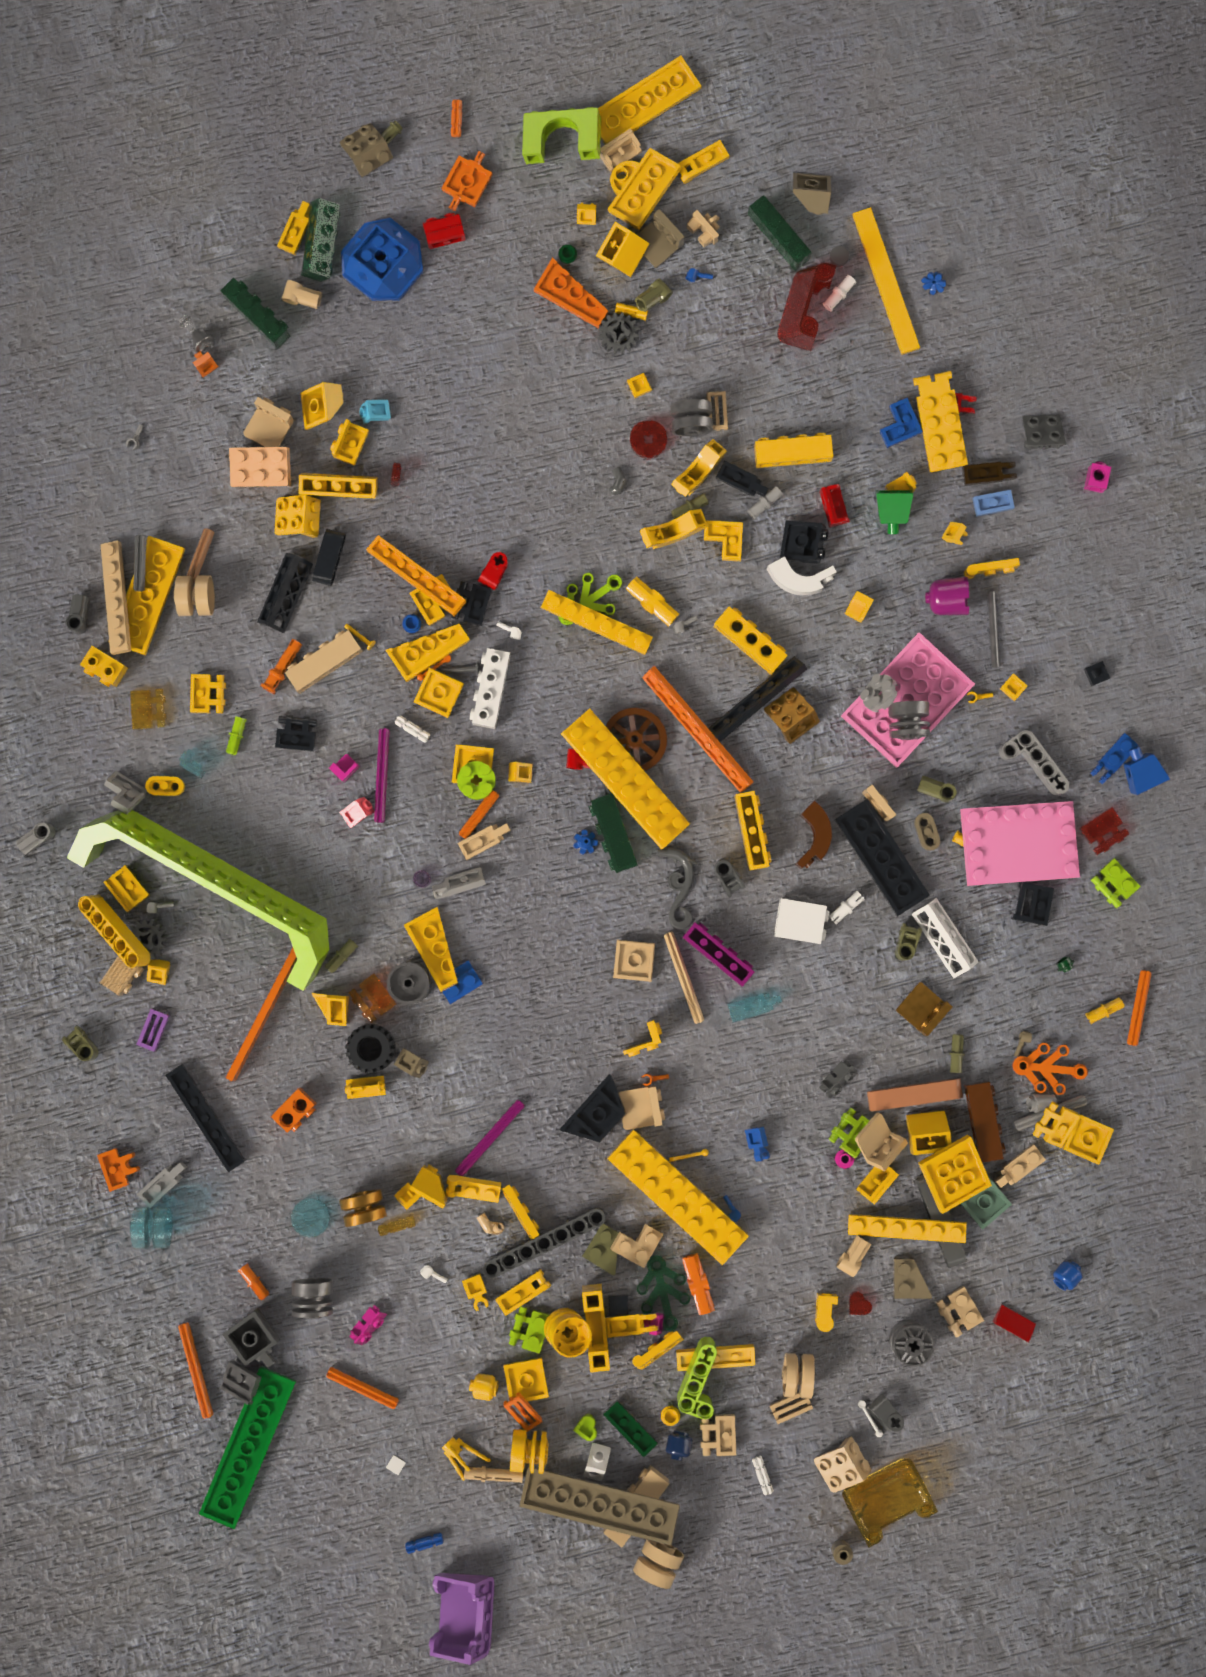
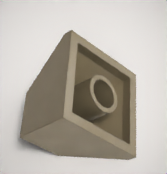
[793,173,831,215]

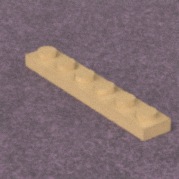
[100,540,131,655]

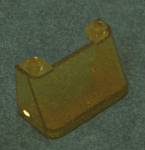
[842,1458,938,1548]

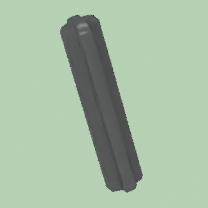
[133,535,146,592]

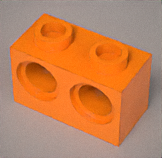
[271,1088,317,1133]

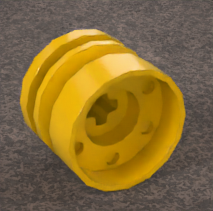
[544,1308,592,1358]
[510,1429,549,1474]

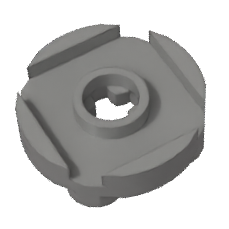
[860,674,898,712]

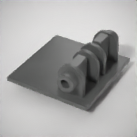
[1022,415,1066,450]

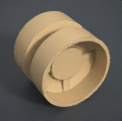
[174,575,215,616]
[633,1539,684,1589]

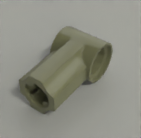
[635,278,673,312]
[917,776,957,803]

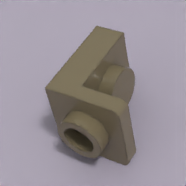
[394,1048,429,1078]

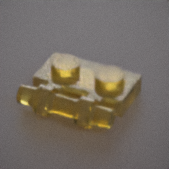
[130,689,167,730]

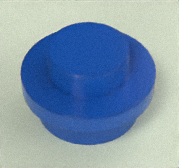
[402,614,422,633]

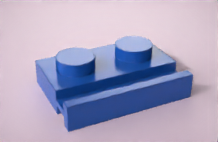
[443,960,483,1004]

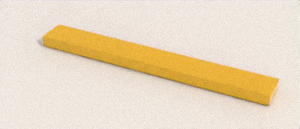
[852,207,920,355]

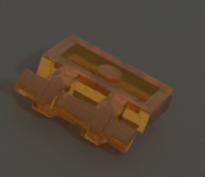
[348,973,397,1023]

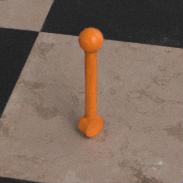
[417,655,451,681]

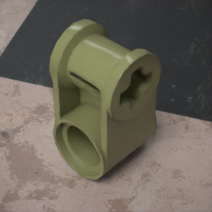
[895,923,922,961]
[62,1025,98,1061]

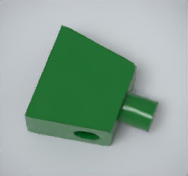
[876,490,913,534]

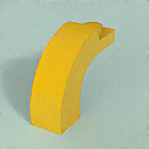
[671,439,727,497]
[640,509,708,549]

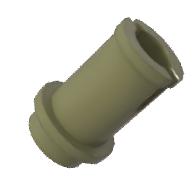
[381,121,403,145]

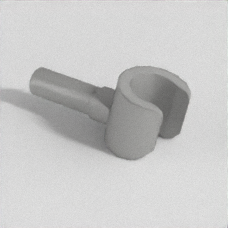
[126,424,143,450]
[673,615,698,634]
[146,902,174,914]

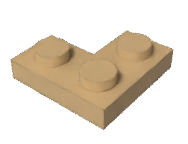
[610,1224,663,1268]

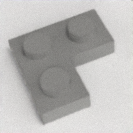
[104,771,148,815]

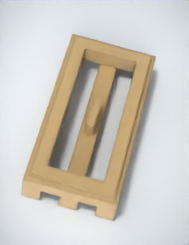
[706,391,728,431]
[769,1392,813,1424]

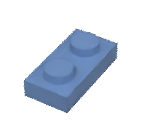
[972,490,1015,517]

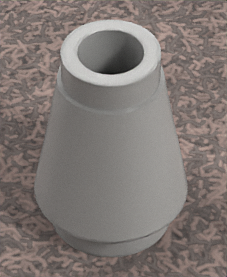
[1026,1094,1057,1113]

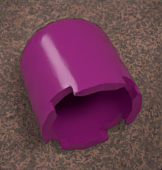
[925,577,969,615]

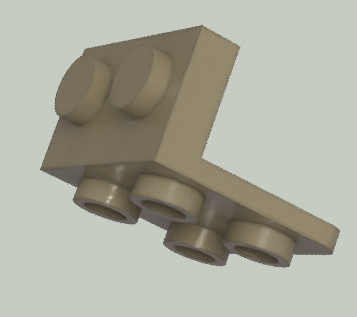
[340,123,393,177]

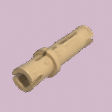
[464,1466,523,1483]

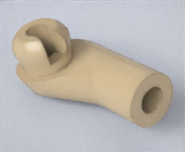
[477,1213,504,1235]

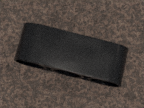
[312,529,346,586]

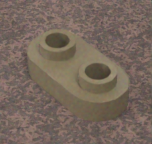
[914,813,940,851]

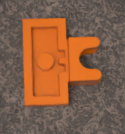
[97,1148,140,1192]

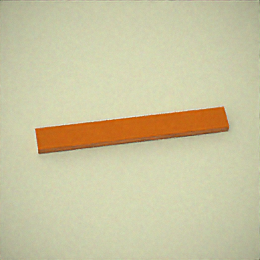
[642,666,754,793]
[226,947,297,1081]

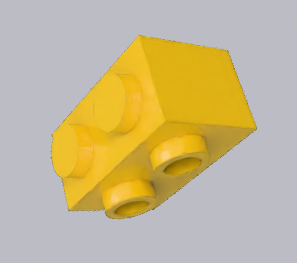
[80,646,128,687]

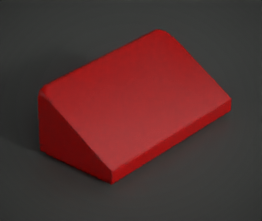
[992,1304,1036,1343]

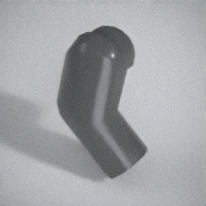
[610,467,627,496]

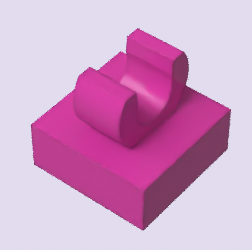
[643,1312,665,1335]

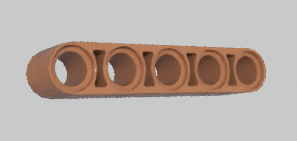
[867,1078,963,1111]

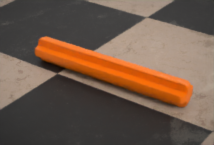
[1127,970,1152,1046]
[326,1367,399,1409]

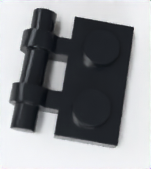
[451,581,492,626]
[275,715,318,752]

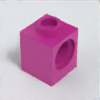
[1084,462,1111,493]

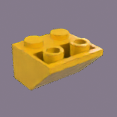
[596,222,650,277]
[906,1111,952,1155]

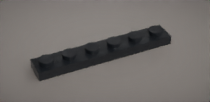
[708,656,807,742]
[165,1064,245,1172]

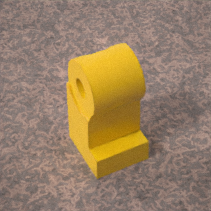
[815,1293,838,1332]

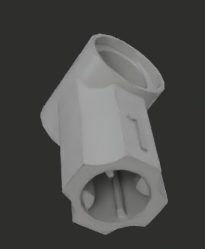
[16,823,56,855]

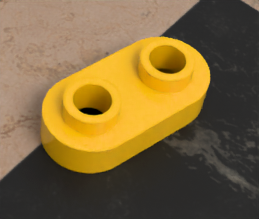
[145,776,185,796]

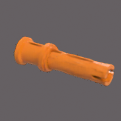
[260,639,303,695]

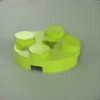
[457,761,496,800]

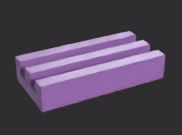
[136,1009,170,1052]

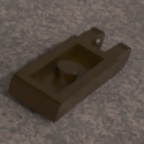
[962,461,1017,486]

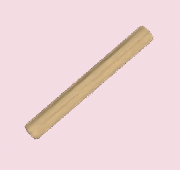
[664,932,704,1024]

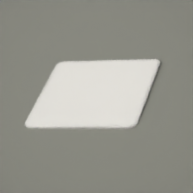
[386,1455,405,1475]

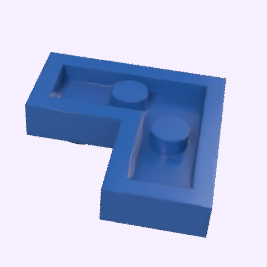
[879,398,923,448]

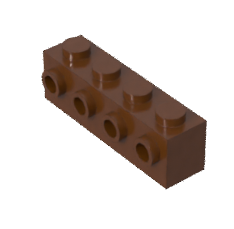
[964,1081,1006,1163]

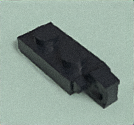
[716,460,769,497]

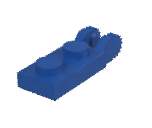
[1090,733,1139,784]

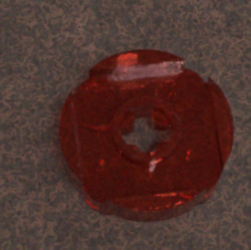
[630,420,667,460]

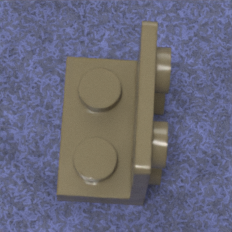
[637,209,685,268]

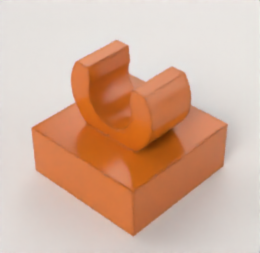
[192,351,218,377]

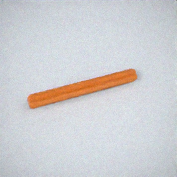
[178,1322,213,1419]

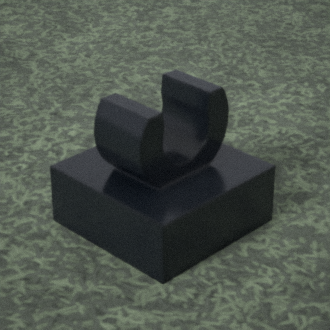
[1084,661,1110,687]

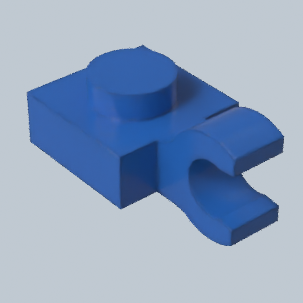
[745,1126,770,1162]

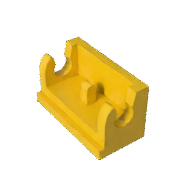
[856,1167,899,1205]

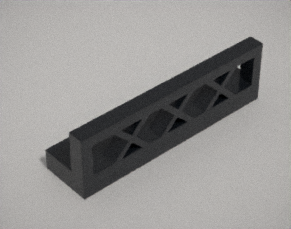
[257,553,313,633]

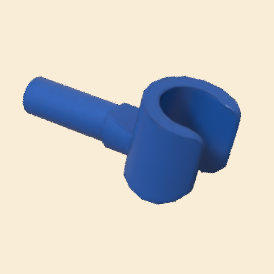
[686,268,713,282]
[723,1195,741,1222]

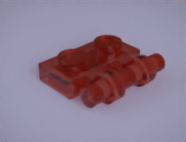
[1079,807,1129,855]

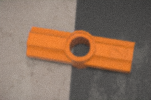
[682,1253,715,1315]

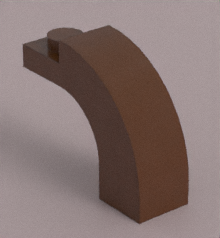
[795,801,832,869]

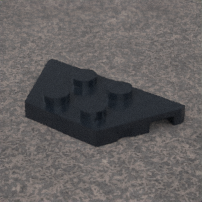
[559,1074,626,1143]

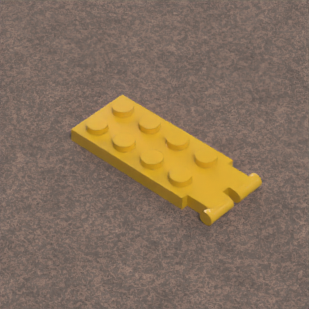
[913,371,968,473]

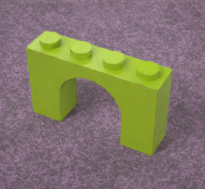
[522,107,601,164]

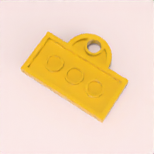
[608,148,681,230]

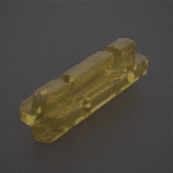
[378,1216,416,1236]

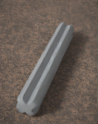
[1013,1095,1087,1131]

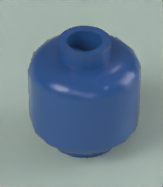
[1053,1261,1083,1291]

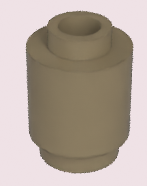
[831,1540,853,1565]

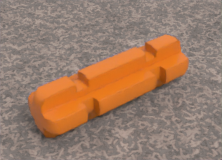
[451,99,462,138]

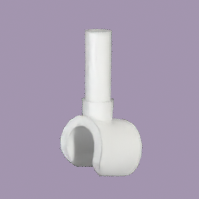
[497,621,522,640]
[420,1265,448,1283]

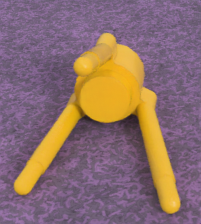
[442,1437,491,1481]

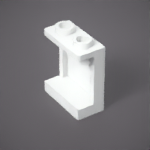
[774,898,829,944]

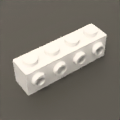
[470,648,511,729]

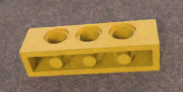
[299,473,378,499]
[713,606,787,675]

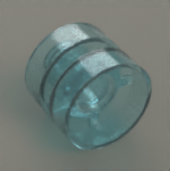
[130,1207,173,1249]

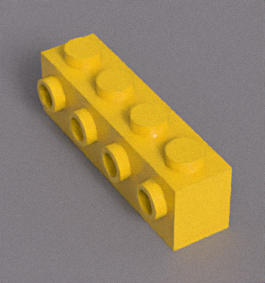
[754,433,833,468]
[734,791,772,871]

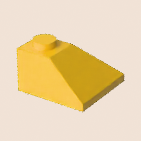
[300,382,344,430]
[409,1164,448,1208]

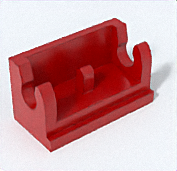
[819,484,850,528]

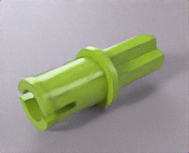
[226,716,247,755]

